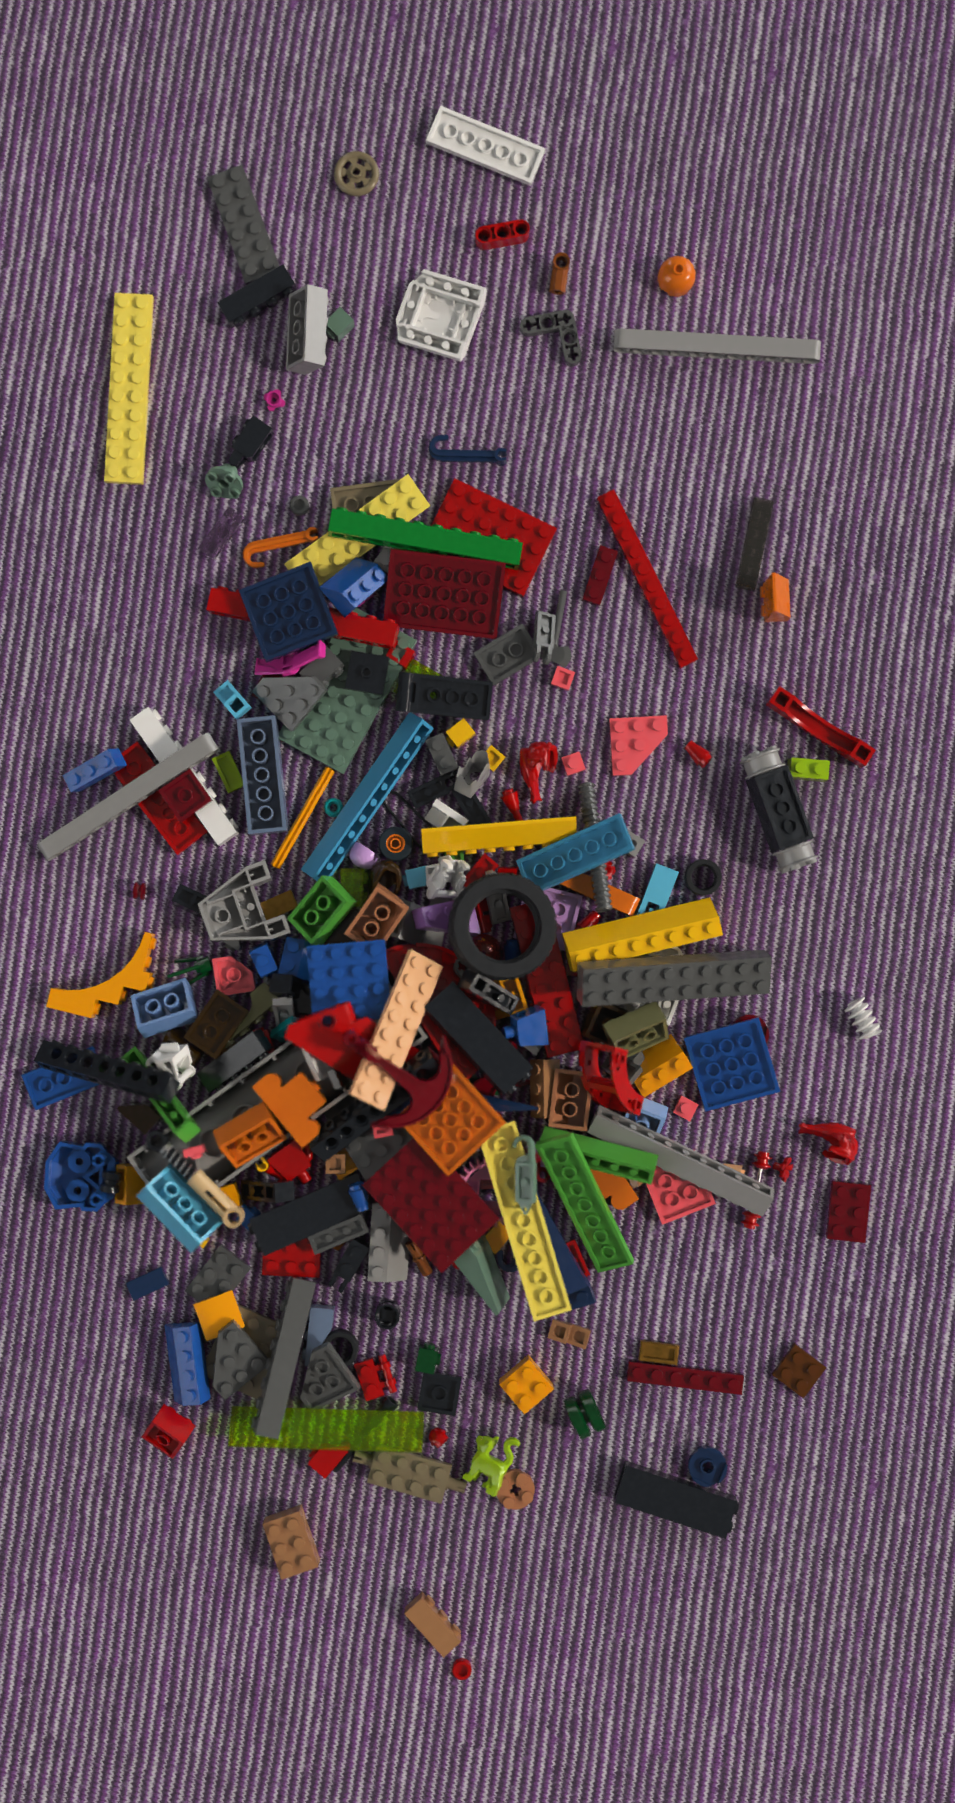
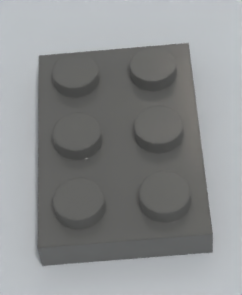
[473,624,542,686]
[185,1244,251,1302]

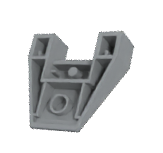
[198,860,292,941]

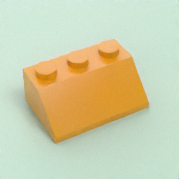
[634,1034,693,1097]

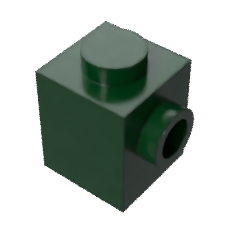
[415,1342,441,1375]

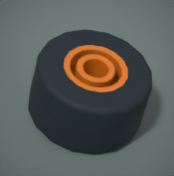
[378,827,413,862]

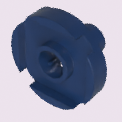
[688,1446,727,1487]

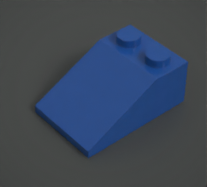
[278,937,316,984]

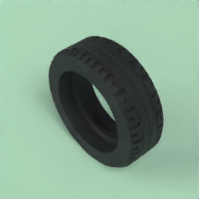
[448,873,557,980]

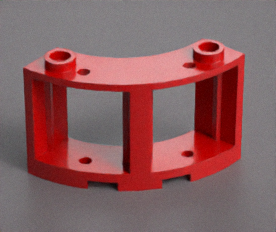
[579,1040,644,1116]

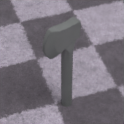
[542,590,571,668]

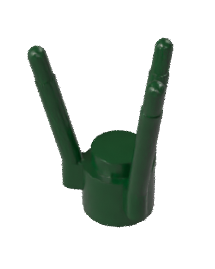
[167,955,213,985]

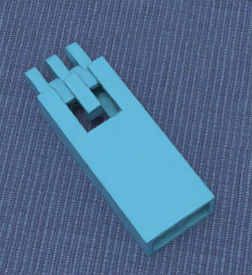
[636,863,679,915]

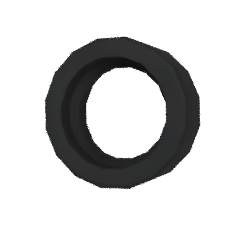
[684,859,722,896]
[323,1329,359,1367]

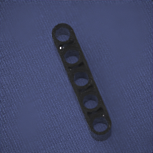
[735,497,774,591]

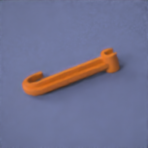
[243,527,319,568]

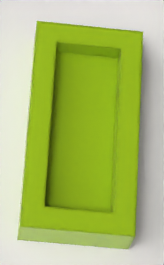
[212,751,243,794]

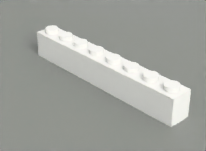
[130,707,239,846]

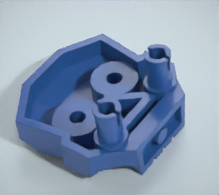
[44,1141,119,1212]

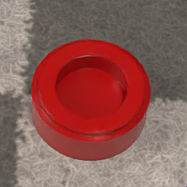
[452,1658,472,1680]

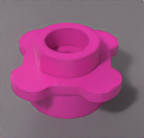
[263,389,285,411]

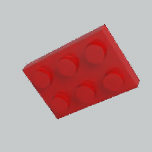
[262,1237,321,1278]

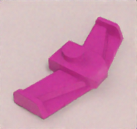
[254,640,326,677]

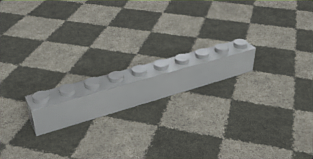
[587,1105,774,1217]

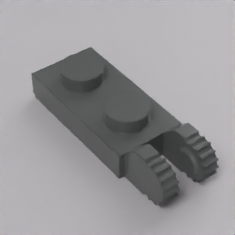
[532,610,556,665]

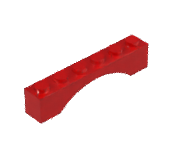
[766,686,876,768]

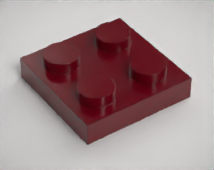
[158,769,213,823]

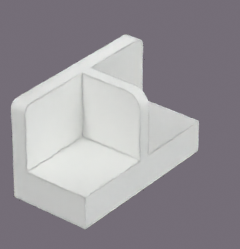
[425,798,469,827]

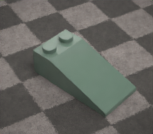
[454,1234,510,1316]

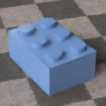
[130,977,198,1038]

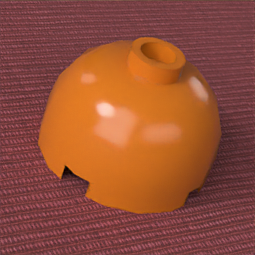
[657,256,696,297]

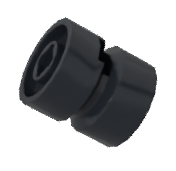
[374,1299,401,1330]

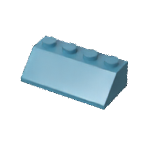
[137,1163,223,1253]

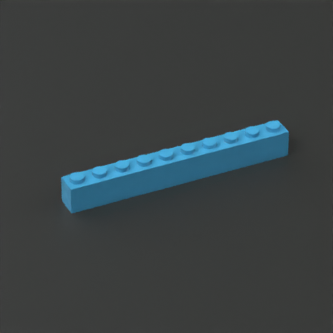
[301,713,434,881]

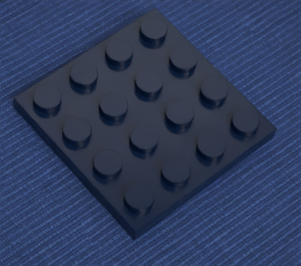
[239,562,338,662]

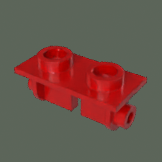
[475,898,492,934]

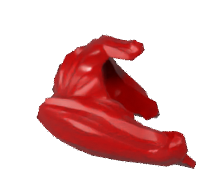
[520,741,558,804]
[798,1122,858,1165]

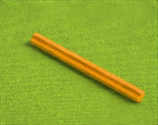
[271,766,334,869]

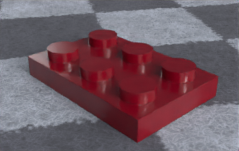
[826,1180,871,1243]

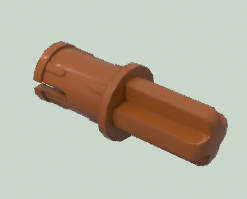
[405,1240,433,1277]

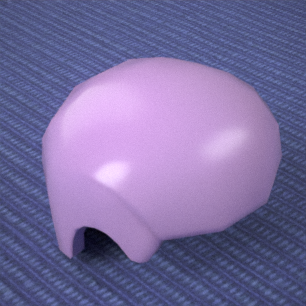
[349,842,378,869]

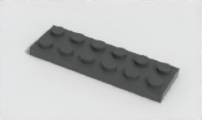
[207,165,279,285]

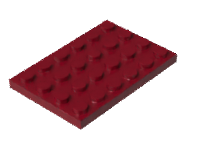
[383,548,506,639]
[362,1138,500,1273]

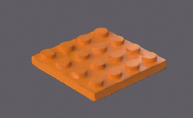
[401,1064,507,1176]

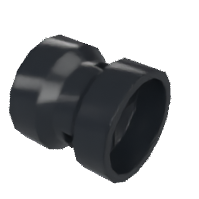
[99,1170,122,1194]

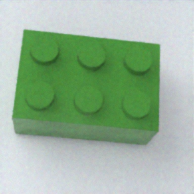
[287,875,358,945]

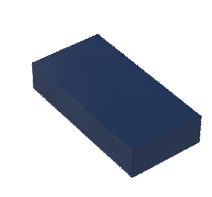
[126,1266,170,1301]

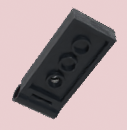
[396,672,493,721]

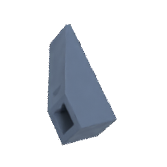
[302,1304,335,1366]

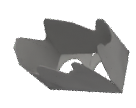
[454,750,490,798]

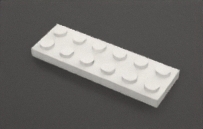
[426,106,546,186]

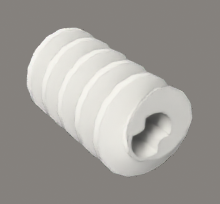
[844,996,883,1040]

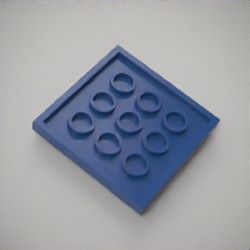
[306,939,390,1024]
[684,1017,780,1112]

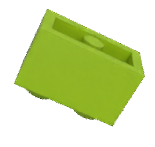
[787,757,830,782]

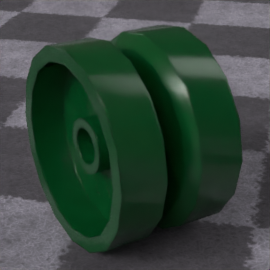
[564,1389,607,1440]

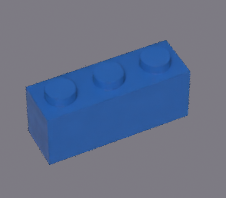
[62,748,127,792]

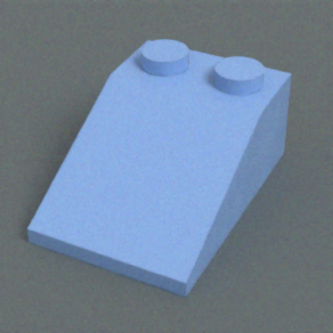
[623,1098,668,1134]

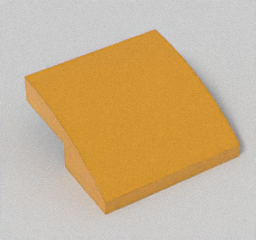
[193,1290,245,1341]

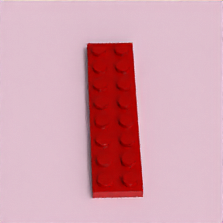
[509,904,583,1058]

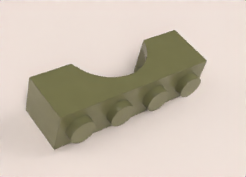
[225,982,279,1050]

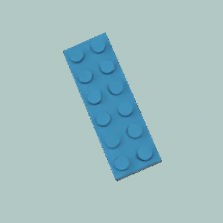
[516,813,635,891]

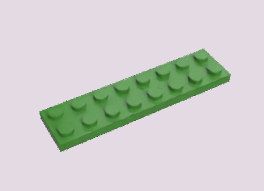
[535,1132,634,1273]

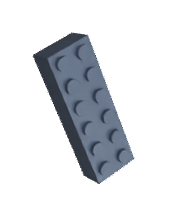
[237,715,289,836]

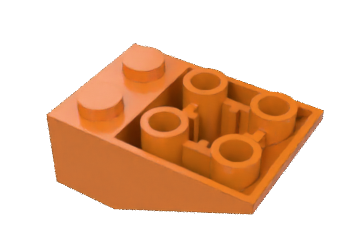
[760,572,791,622]

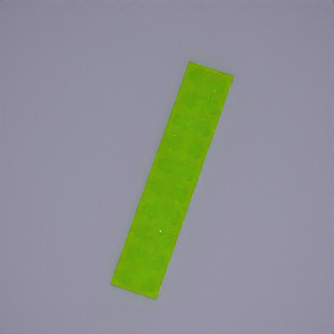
[228,1406,425,1453]

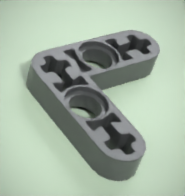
[520,310,581,367]

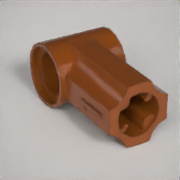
[549,252,570,295]

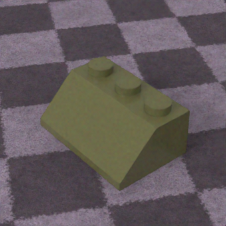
[603,1002,669,1058]

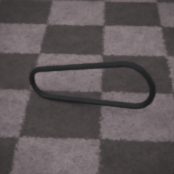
[383,790,433,849]

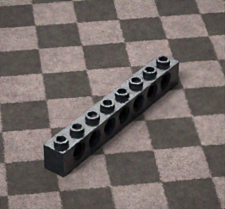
[34,1040,180,1104]
[309,1046,439,1162]

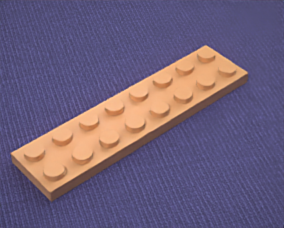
[348,950,443,1110]

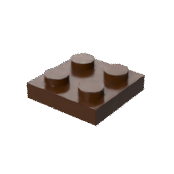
[772,1343,827,1399]

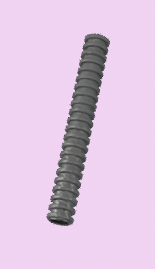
[578,782,613,912]

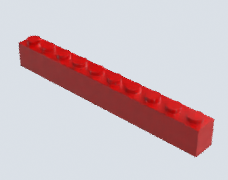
[206,586,400,650]

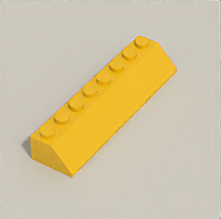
[421,816,577,858]
[562,897,723,972]

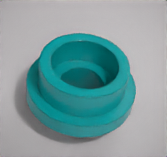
[324,798,343,817]

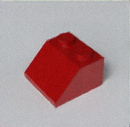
[142,1404,196,1459]

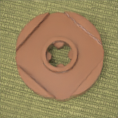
[497,1469,535,1510]

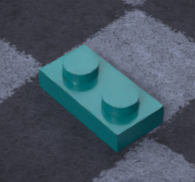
[270,1015,300,1043]

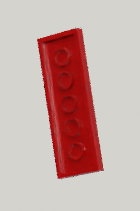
[114,741,208,855]

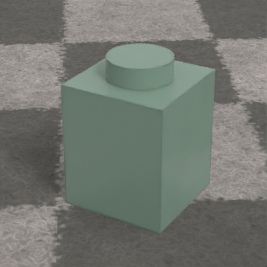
[326,307,355,342]

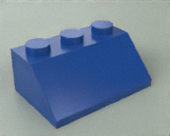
[319,557,388,618]

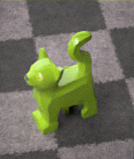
[462,1435,520,1497]

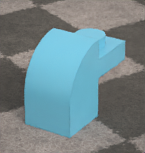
[213,680,252,720]

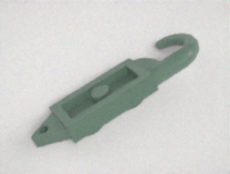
[513,1135,536,1215]

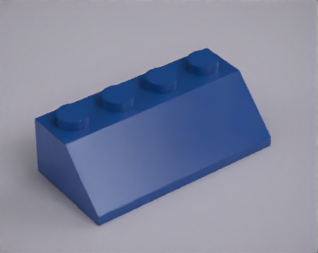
[164,1322,211,1406]

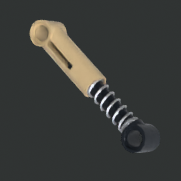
[146,1129,245,1228]

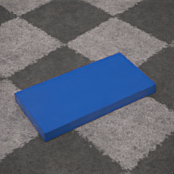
[21,1046,100,1110]

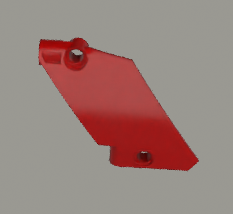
[284,1001,420,1080]

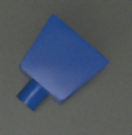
[249,941,280,979]
[501,1005,549,1046]

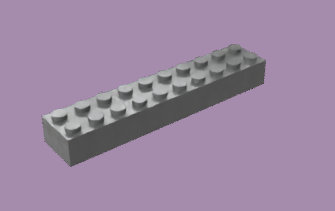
[577,950,772,1007]

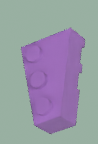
[412,900,481,936]

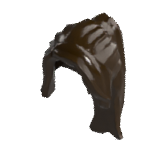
[368,859,402,896]

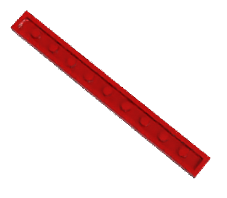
[597,489,698,669]

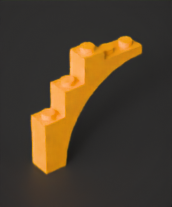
[46,932,157,1018]

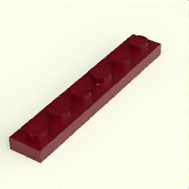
[626,1360,744,1395]

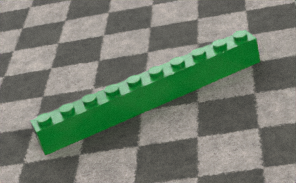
[328,507,523,570]

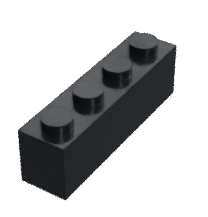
[217,264,296,328]
[196,1028,274,1092]

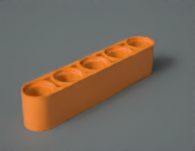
[559,873,640,916]

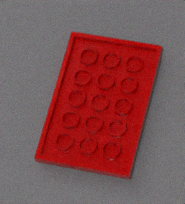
[431,478,557,597]

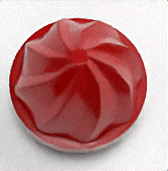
[429,1428,449,1449]

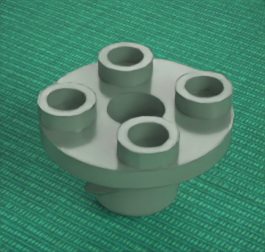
[205,463,243,499]

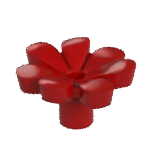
[773,1157,793,1182]

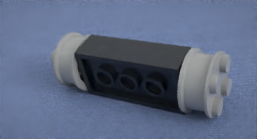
[739,745,818,874]

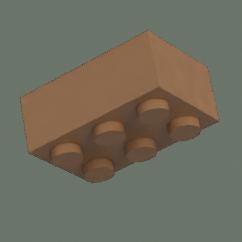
[263,1504,320,1580]

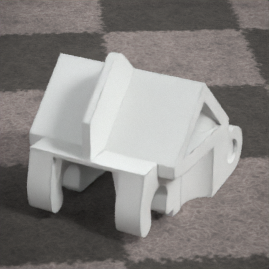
[425,855,470,900]
[145,1042,196,1090]

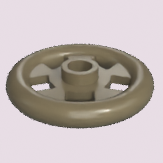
[334,151,379,196]

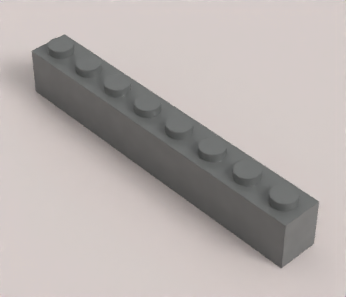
[251,1276,316,1439]

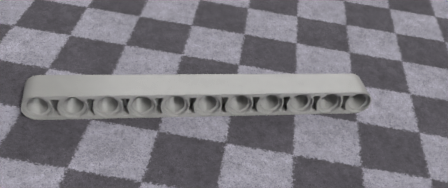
[613,329,821,364]
[37,732,219,861]

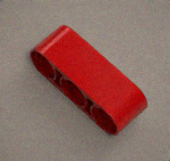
[475,219,530,250]

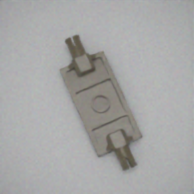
[352,1443,467,1504]

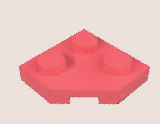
[212,956,256,995]

